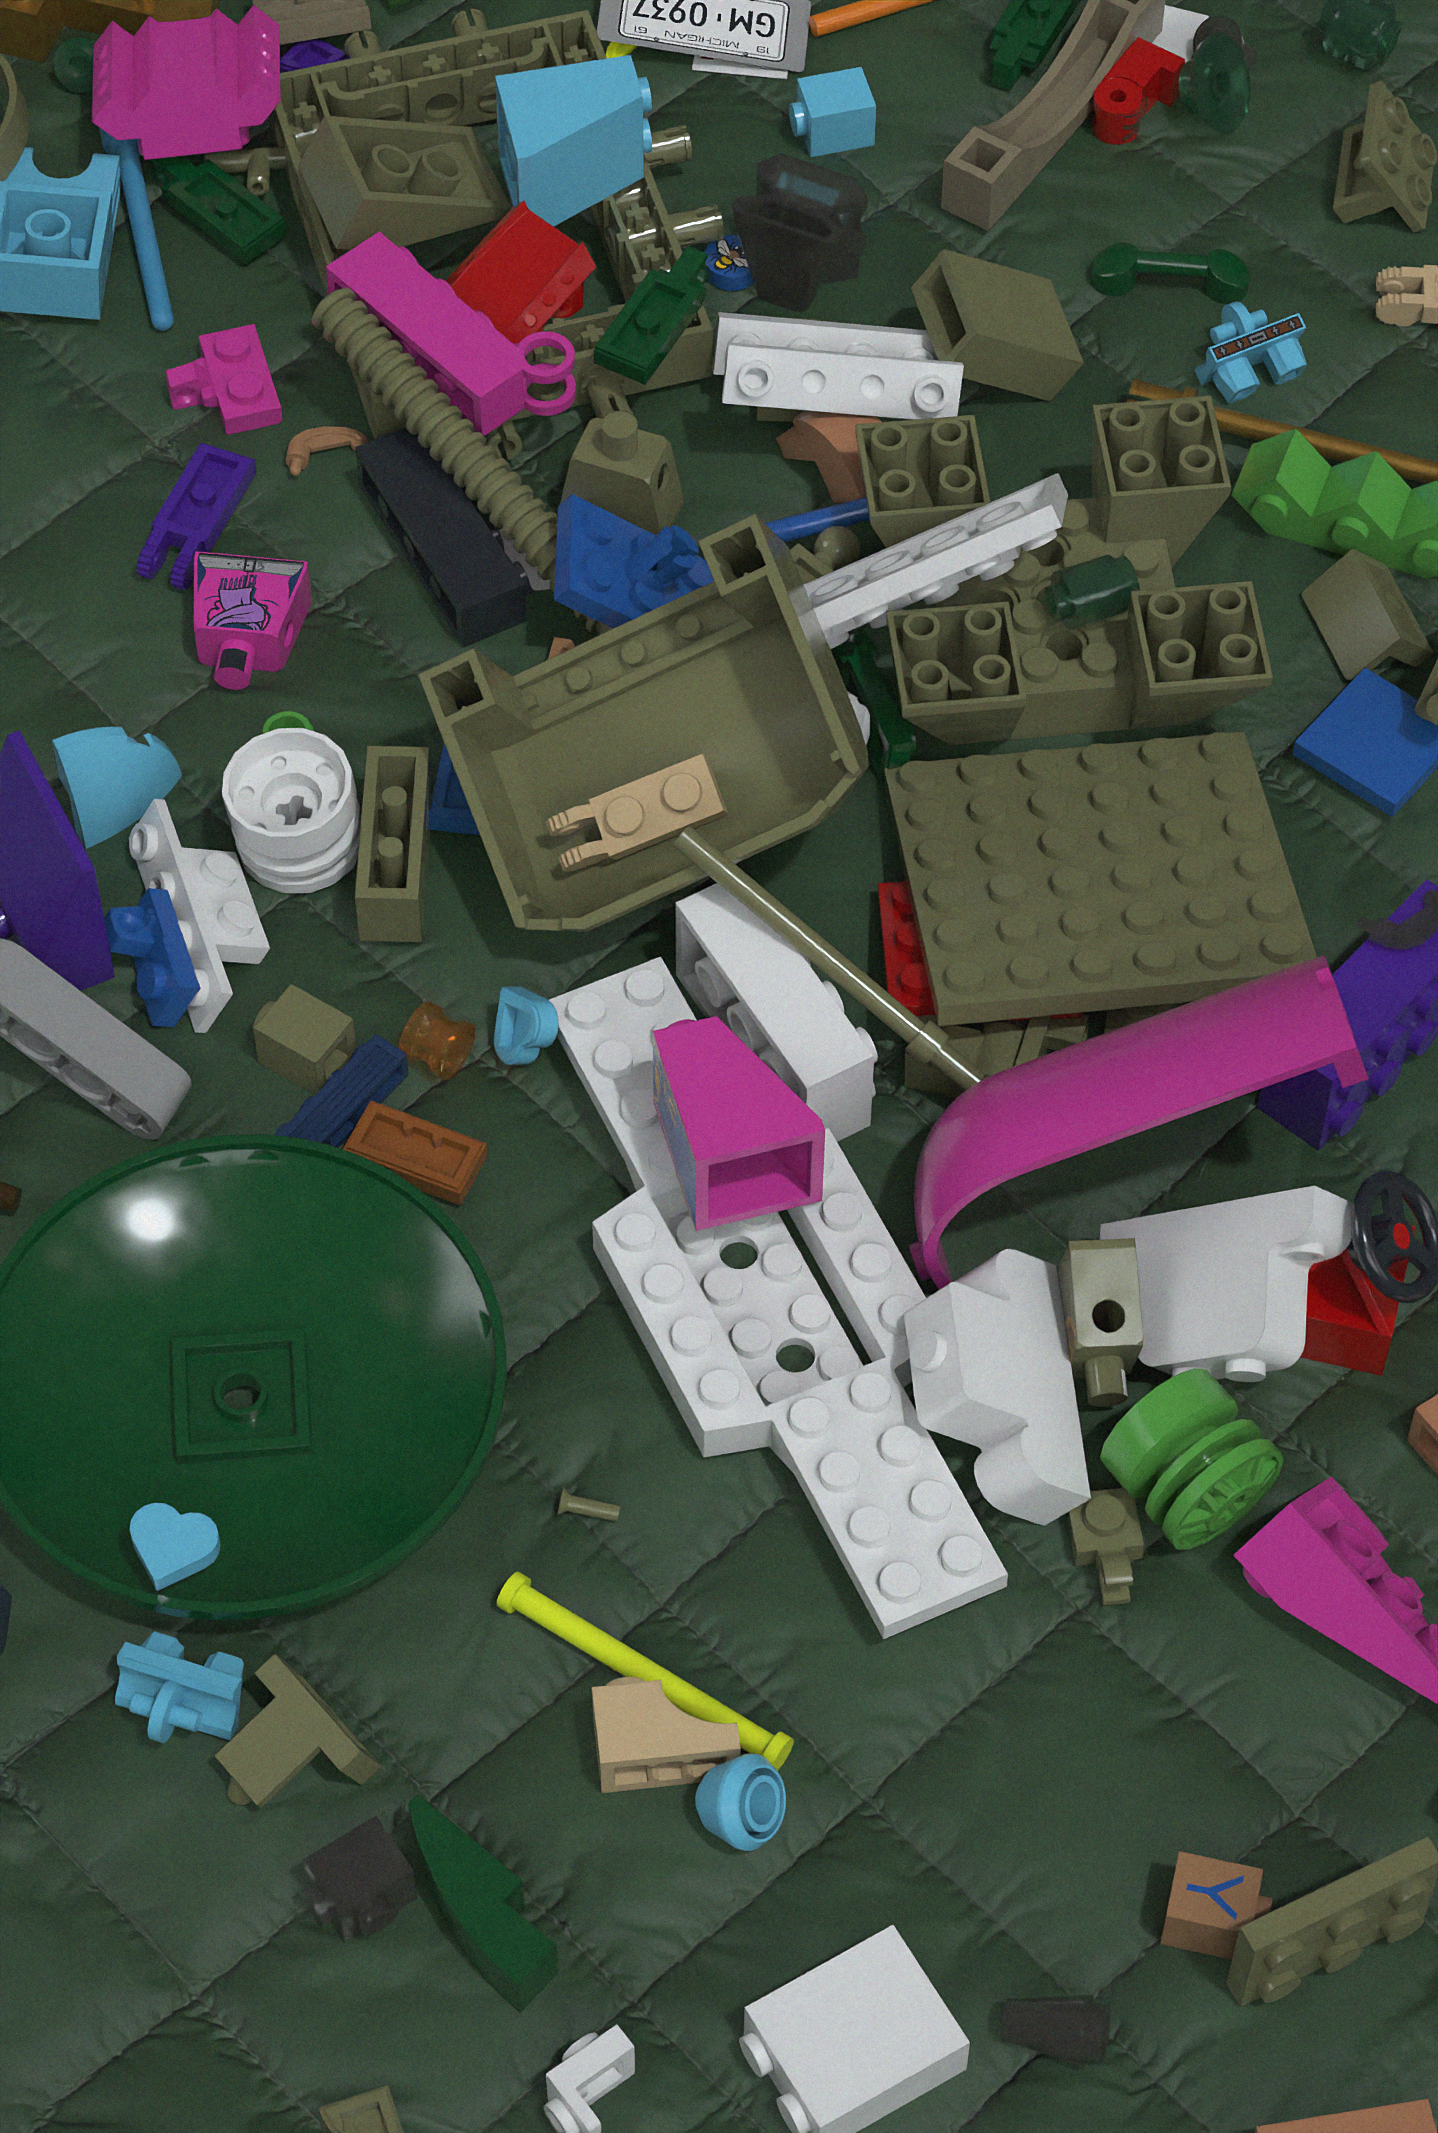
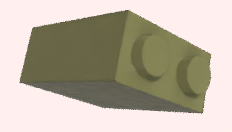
[911,249,1084,401]

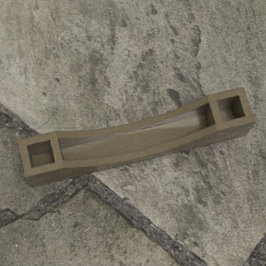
[941,0,1166,231]

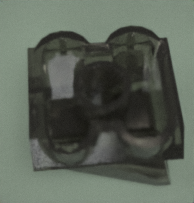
[732,153,869,312]

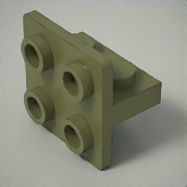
[1333,80,1437,233]

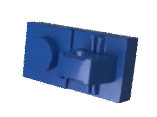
[104,888,201,1027]

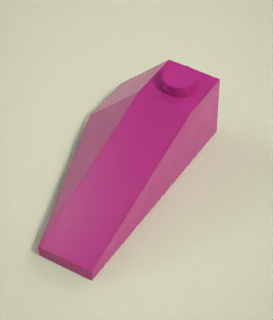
[1234,1476,1438,1704]

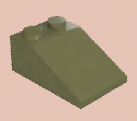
[298,116,511,250]

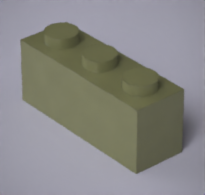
[355,746,433,942]

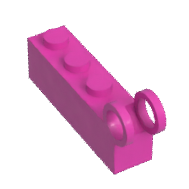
[326,231,576,436]

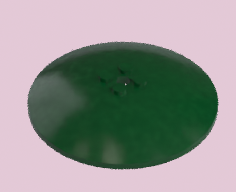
[0,1134,507,1620]

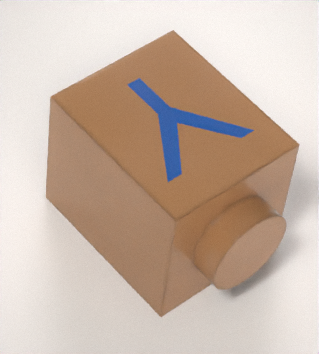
[1161,1851,1272,1960]

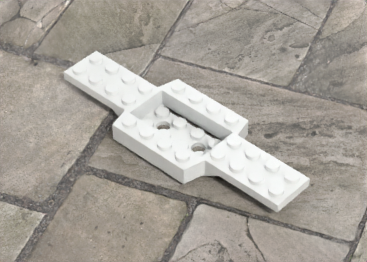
[549,957,1008,1639]

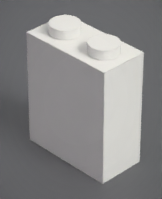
[739,1925,970,2133]

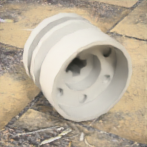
[222,728,362,893]

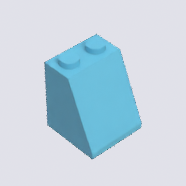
[495,55,652,227]

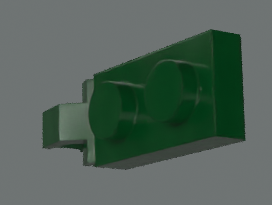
[989,0,1081,91]
[151,156,287,264]
[593,246,709,385]
[830,629,916,783]

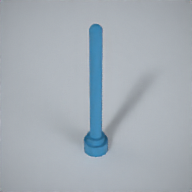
[99,127,174,331]

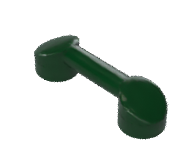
[1090,242,1250,304]

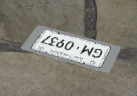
[597,0,811,72]

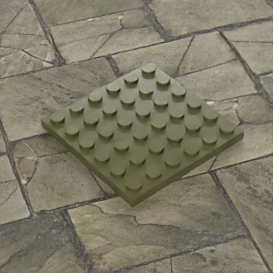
[883,732,1317,1026]

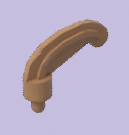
[285,426,368,476]

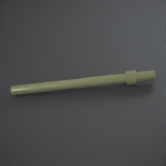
[672,825,985,1091]

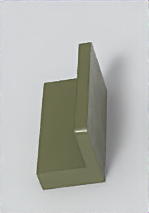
[1302,548,1434,682]

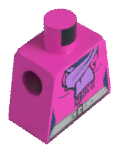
[194,551,312,690]

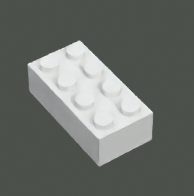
[676,883,878,1142]

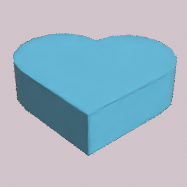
[494,986,559,1065]
[129,1503,221,1591]

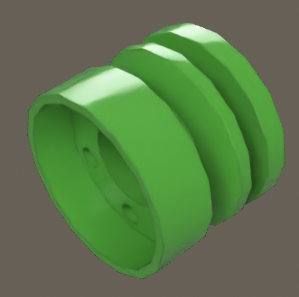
[1100,1368,1284,1550]

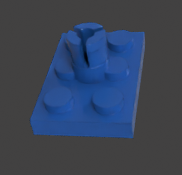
[554,494,714,629]

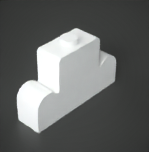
[904,1249,1091,1526]

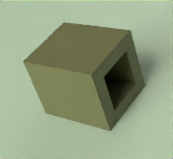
[253,984,356,1095]

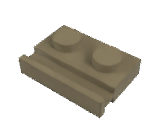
[250,0,372,45]

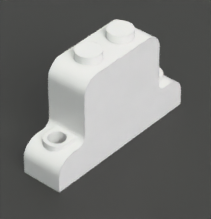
[1100,1186,1353,1382]

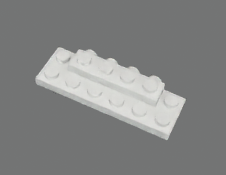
[804,473,1068,649]

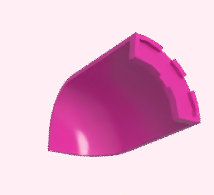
[909,955,1368,1290]

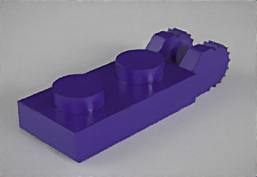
[136,443,257,591]

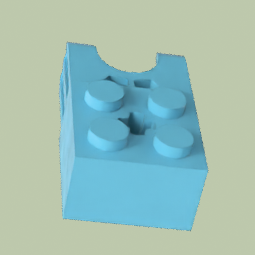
[0,147,121,320]

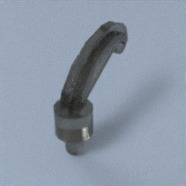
[1357,890,1438,950]

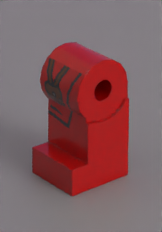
[1092,37,1185,145]

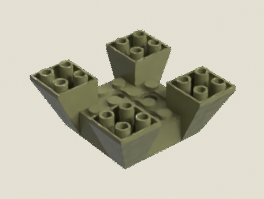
[855,395,1273,745]

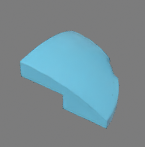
[52,727,182,849]

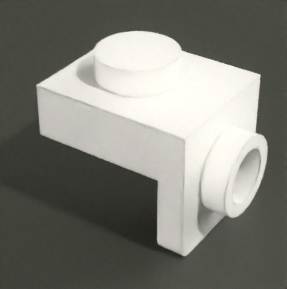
[543,2025,635,2133]

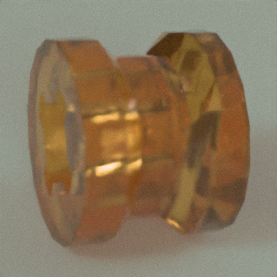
[399,1001,476,1080]

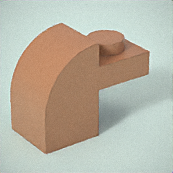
[776,410,881,503]

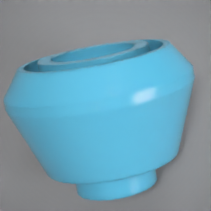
[695,1754,786,1851]

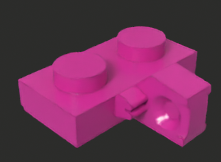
[166,324,283,435]

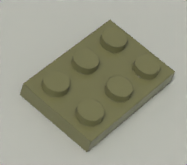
[1226,1837,1438,2007]

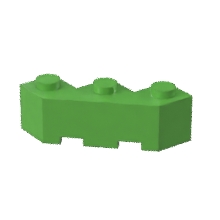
[1232,428,1438,579]

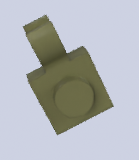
[1065,1488,1144,1606]

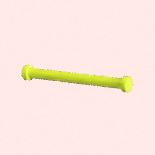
[497,1571,794,1771]

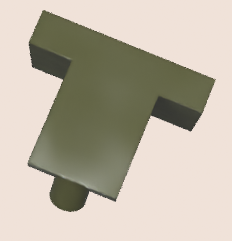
[215,1654,382,1808]

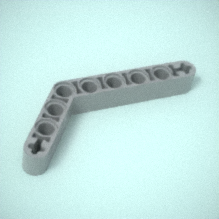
[0,938,192,1140]

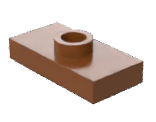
[343,1100,488,1206]

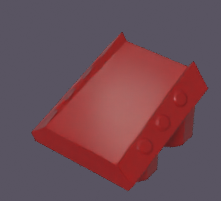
[446,201,596,344]

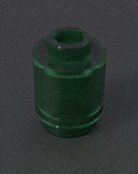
[1044,554,1140,630]

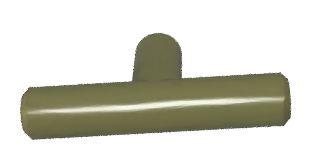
[203,146,286,196]

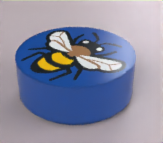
[704,235,761,291]

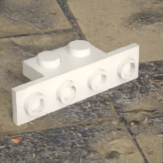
[128,799,270,1033]

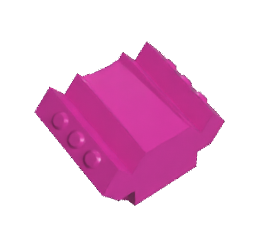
[92,5,281,160]

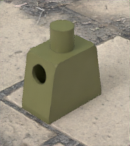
[560,411,684,535]

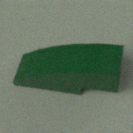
[408,1794,558,2013]

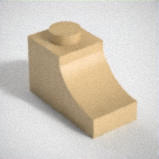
[592,1677,741,1793]

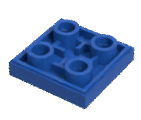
[1292,668,1438,817]

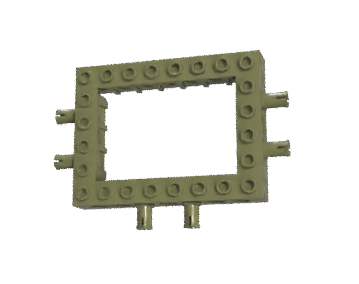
[268,9,724,460]

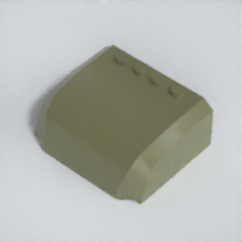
[418,514,868,932]

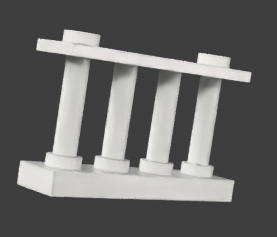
[712,312,964,420]

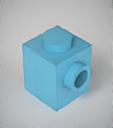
[789,67,876,157]

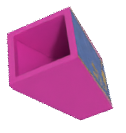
[653,1016,825,1231]

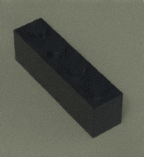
[355,427,531,648]

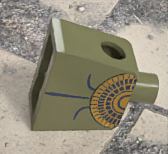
[1057,1238,1144,1407]

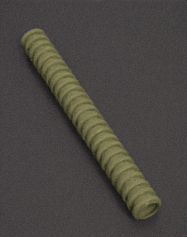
[311,288,613,635]

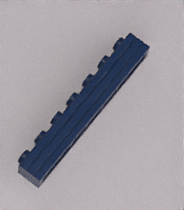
[274,1034,409,1148]

